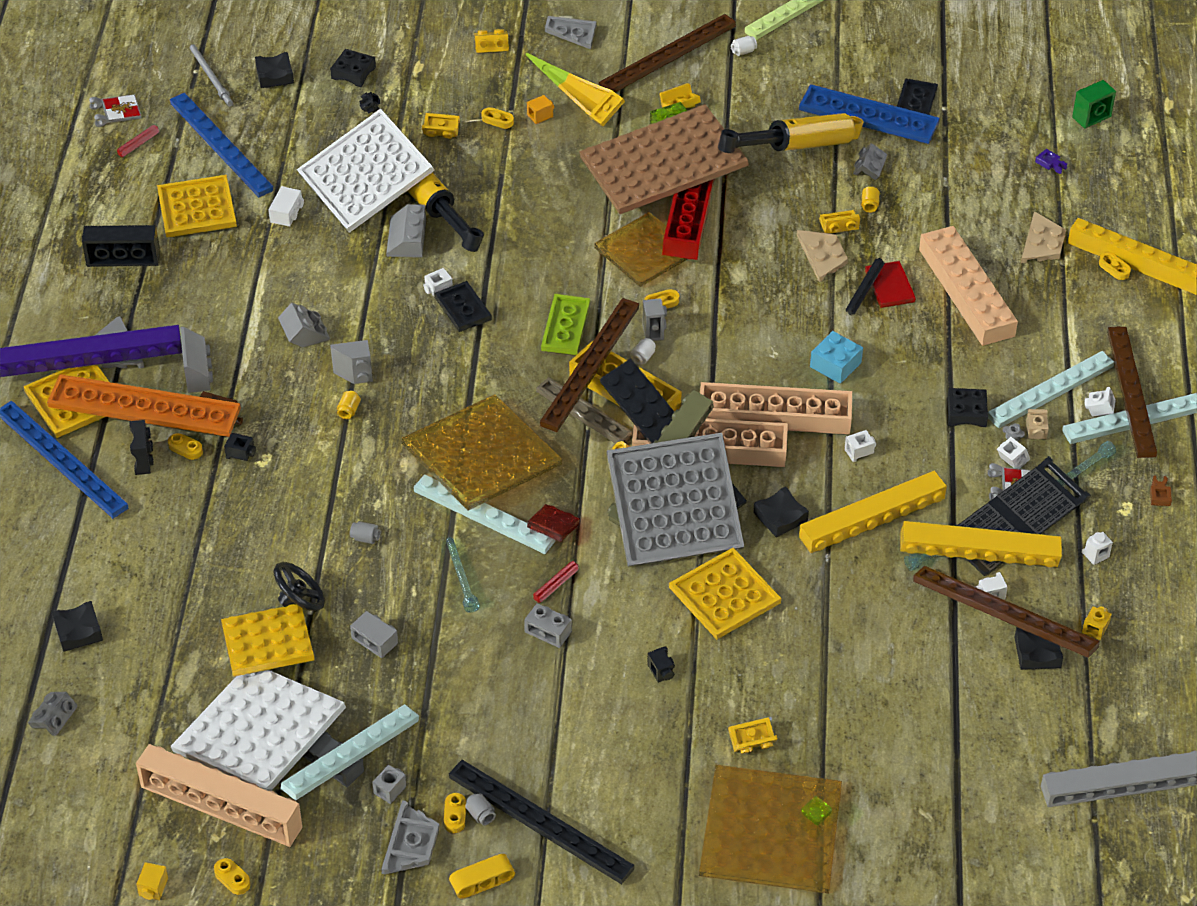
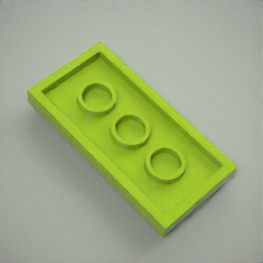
[541,294,590,355]

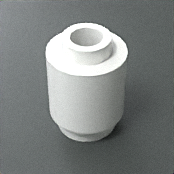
[731,36,757,56]
[630,338,656,365]

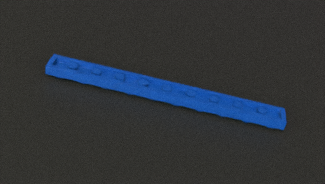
[170,92,274,198]
[0,401,129,519]

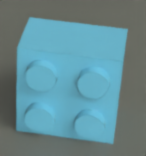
[810,331,863,384]

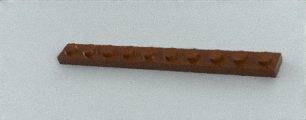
[599,14,736,92]
[540,298,639,432]
[1107,326,1157,458]
[913,566,1100,658]

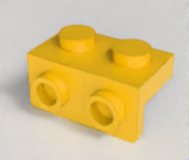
[474,29,509,53]
[659,83,701,114]
[422,113,460,139]
[819,210,860,234]
[728,717,778,754]

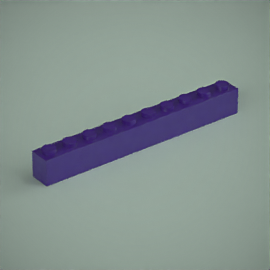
[0,325,182,377]

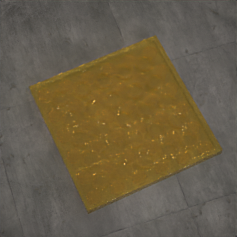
[401,394,562,511]
[699,765,842,894]

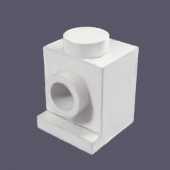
[423,268,453,297]
[1085,387,1116,416]
[845,430,876,462]
[997,437,1030,469]
[1082,532,1113,565]
[975,572,1008,600]

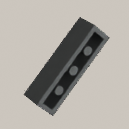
[303,731,364,787]

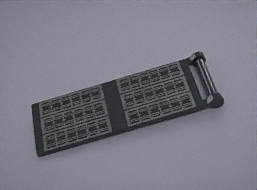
[957,456,1091,576]

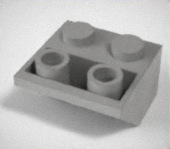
[278,303,330,347]

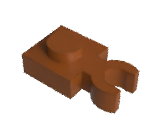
[1150,475,1172,506]

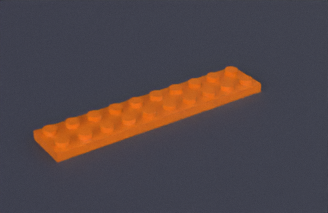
[47,374,241,437]

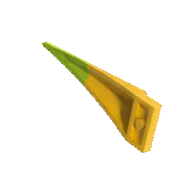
[526,53,625,127]

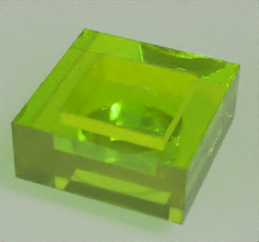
[801,796,832,826]

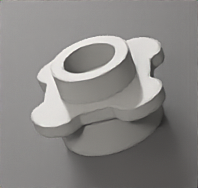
[1002,423,1025,441]

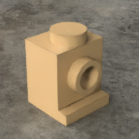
[1026,409,1049,439]

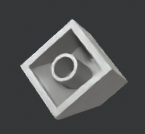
[330,340,373,384]

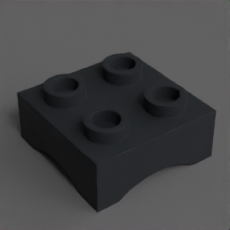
[330,48,376,87]
[255,52,294,88]
[947,388,988,427]
[129,420,154,475]
[753,486,809,538]
[52,601,103,652]
[1014,627,1063,670]

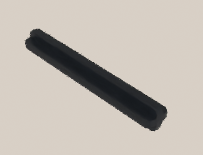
[846,258,885,315]

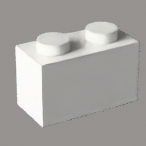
[268,186,304,226]

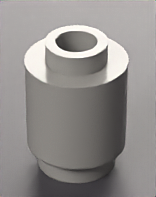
[350,521,381,544]
[465,794,496,826]

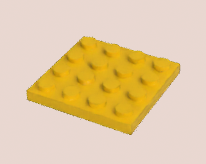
[157,175,237,238]
[23,365,109,439]
[669,548,782,640]
[221,604,314,677]

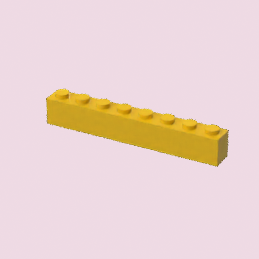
[1068,218,1197,295]
[799,470,947,553]
[900,521,1062,567]

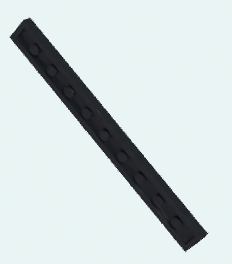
[449,760,634,885]

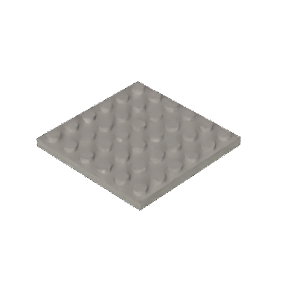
[606,433,744,567]

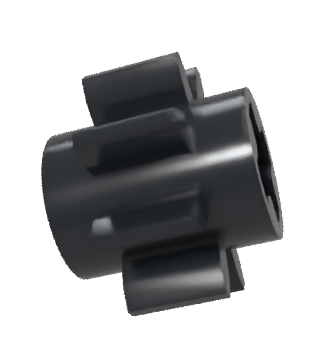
[359,92,380,114]

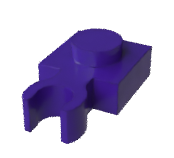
[1035,149,1067,174]

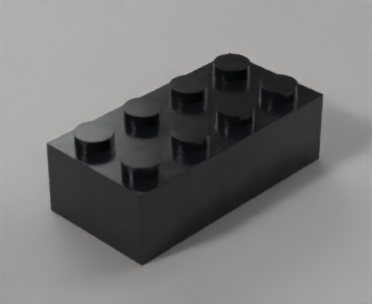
[82,225,160,267]

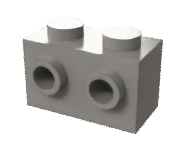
[642,298,667,341]
[524,603,572,648]
[350,611,398,658]

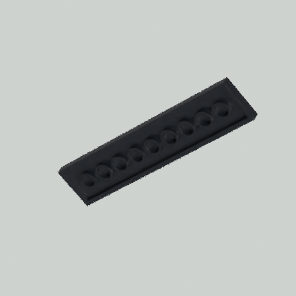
[600,358,747,510]

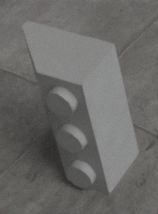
[386,204,426,257]
[180,327,213,393]

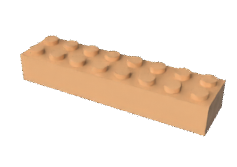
[919,226,1018,346]
[700,382,852,435]
[632,418,788,467]
[136,744,303,847]

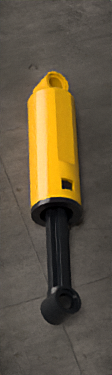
[718,113,864,153]
[407,172,484,252]

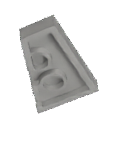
[545,16,596,49]

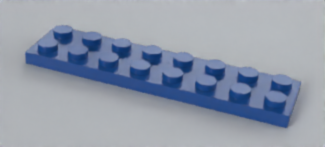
[799,84,940,144]

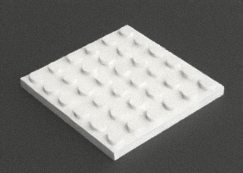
[297,109,435,233]
[171,670,346,791]

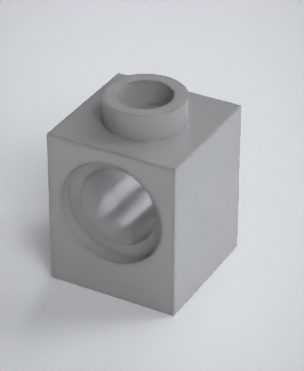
[373,765,406,804]

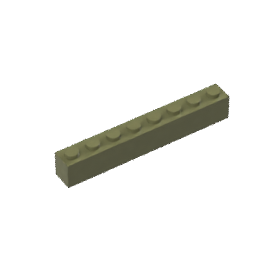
[607,390,714,527]

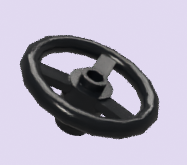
[273,561,325,612]

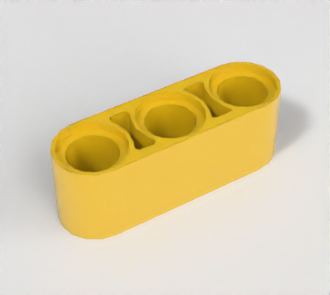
[449,854,516,899]

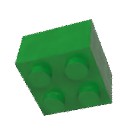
[1072,80,1116,129]

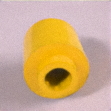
[861,187,880,213]
[337,391,361,419]

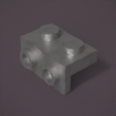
[853,143,887,180]
[28,692,77,736]

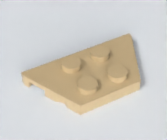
[1021,212,1066,263]
[797,230,848,282]

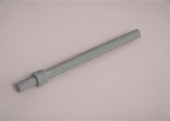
[189,44,233,107]

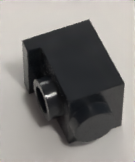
[224,433,256,461]
[647,646,675,683]

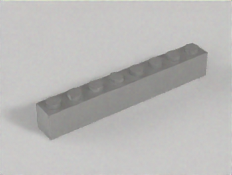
[1041,751,1197,807]

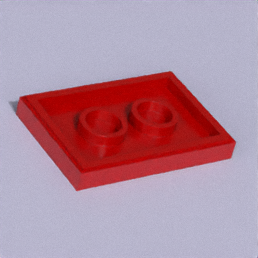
[865,261,916,308]

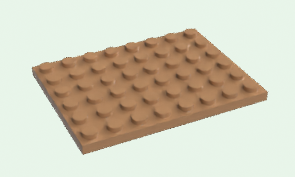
[579,104,749,214]

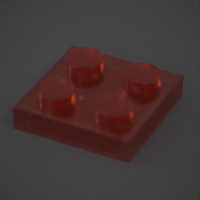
[527,504,580,542]

